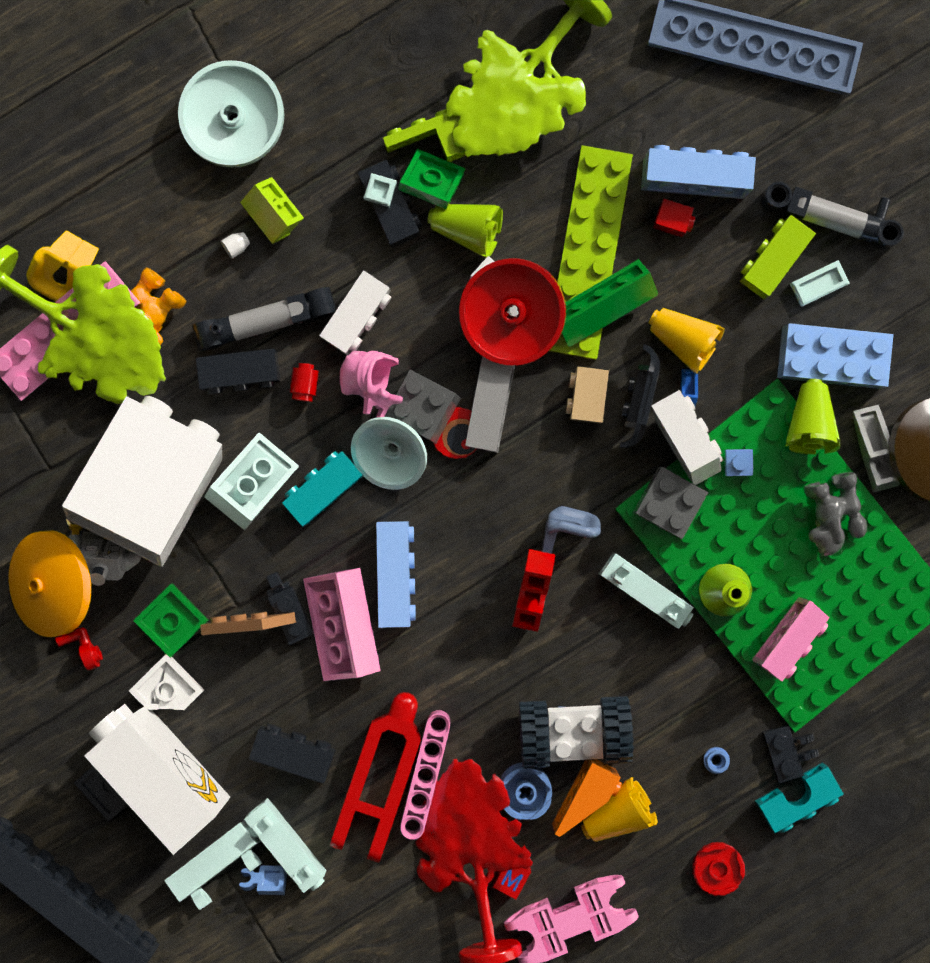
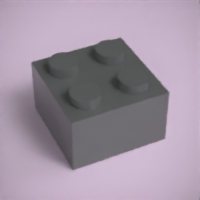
[385,370,461,444]
[633,467,708,539]

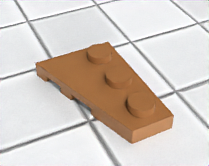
[200,612,296,635]

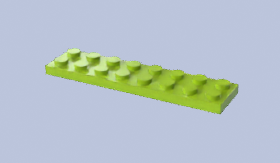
[549,145,633,360]

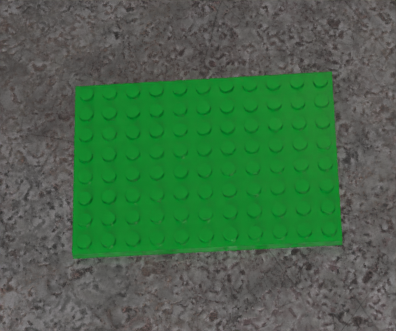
[615,378,930,732]

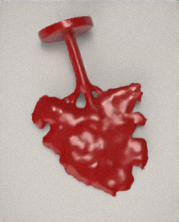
[415,759,533,963]

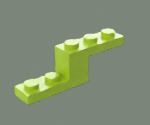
[383,109,466,162]

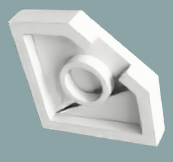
[129,654,204,710]

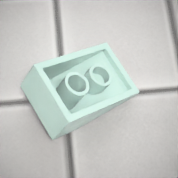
[205,433,299,530]

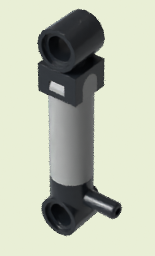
[761,181,904,250]
[192,287,336,351]

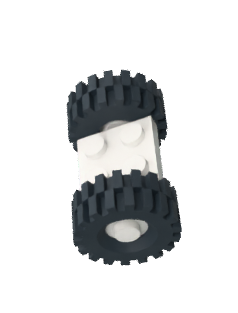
[519,696,634,769]

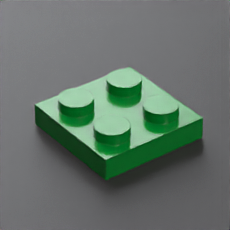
[398,149,466,209]
[133,583,209,658]

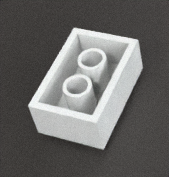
[652,390,723,485]

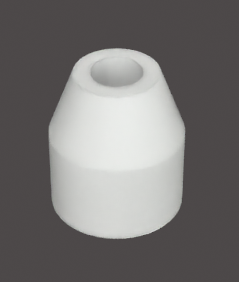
[221,232,250,259]

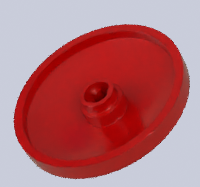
[459,258,566,366]

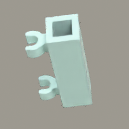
[599,553,694,629]
[244,798,326,893]
[164,821,262,910]

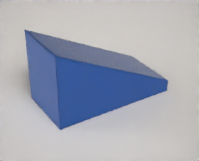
[680,369,698,406]

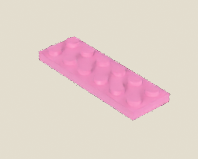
[0,261,140,401]

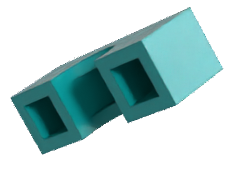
[755,763,844,833]

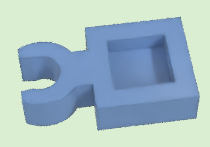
[239,865,287,895]

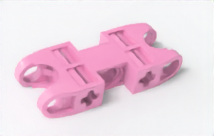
[504,875,638,963]

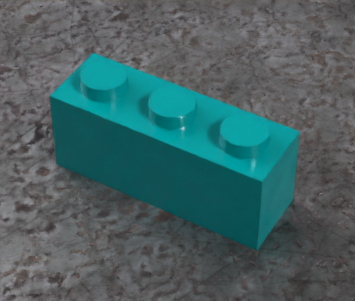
[282,451,364,527]

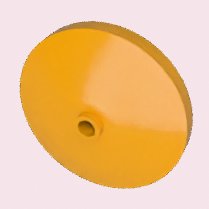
[9,531,91,637]

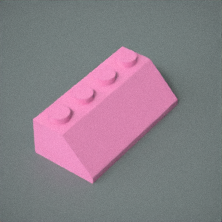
[303,568,380,681]

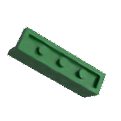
[561,259,658,347]

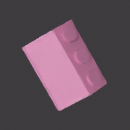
[752,597,829,681]

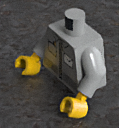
[66,519,141,586]

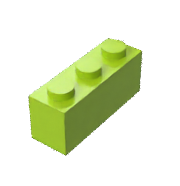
[740,215,816,300]

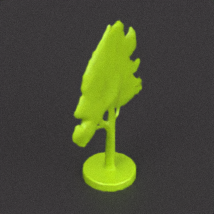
[446,0,612,157]
[0,245,166,404]

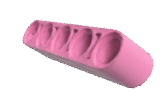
[401,710,450,840]

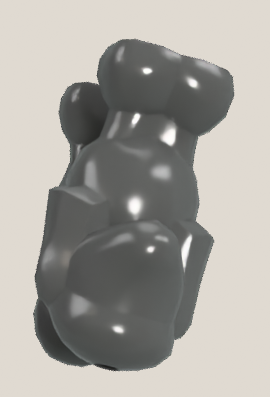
[803,472,867,556]

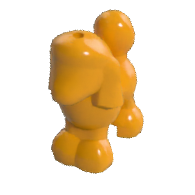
[131,267,187,346]

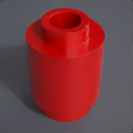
[290,363,319,402]

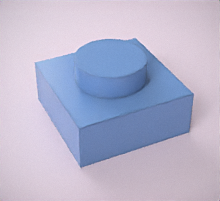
[725,449,753,476]

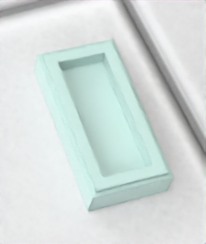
[790,260,850,307]

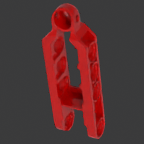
[330,692,421,863]

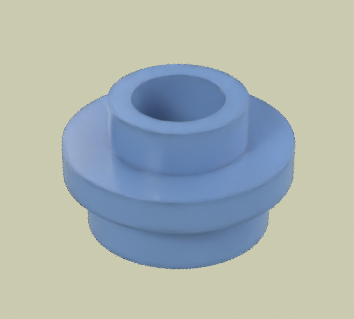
[703,747,730,774]

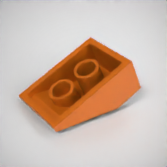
[552,759,622,837]

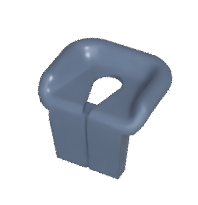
[541,506,601,554]

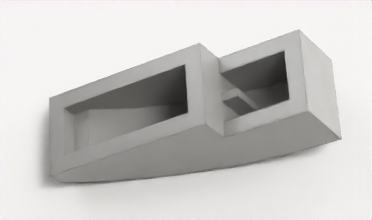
[853,405,900,492]

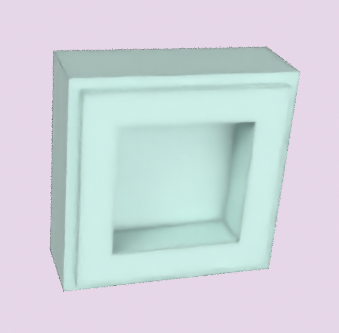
[364,173,397,208]

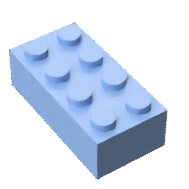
[641,145,756,199]
[777,323,893,389]

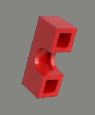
[512,549,555,632]

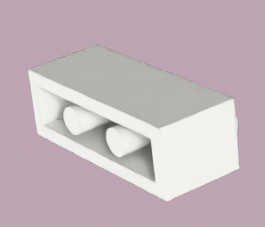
[320,270,392,355]

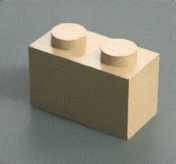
[566,367,609,424]

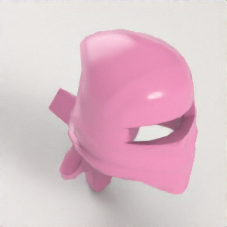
[340,351,403,418]

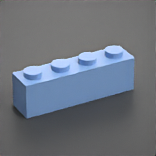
[376,521,416,628]

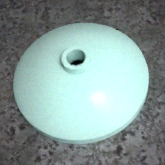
[351,417,427,490]

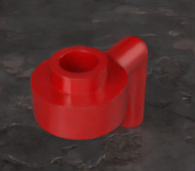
[56,627,103,671]

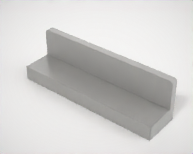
[466,356,515,453]

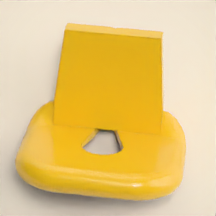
[26,231,99,302]

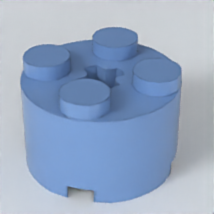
[501,762,552,820]

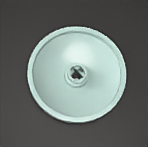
[178,60,284,167]

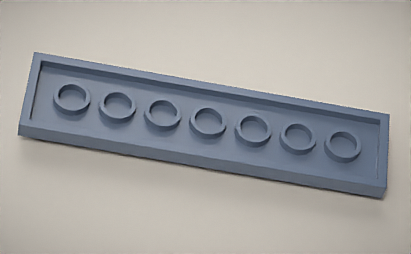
[648,0,863,96]

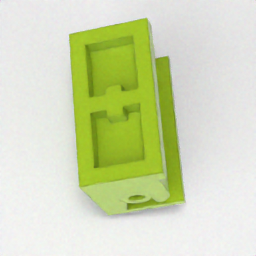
[240,177,304,244]

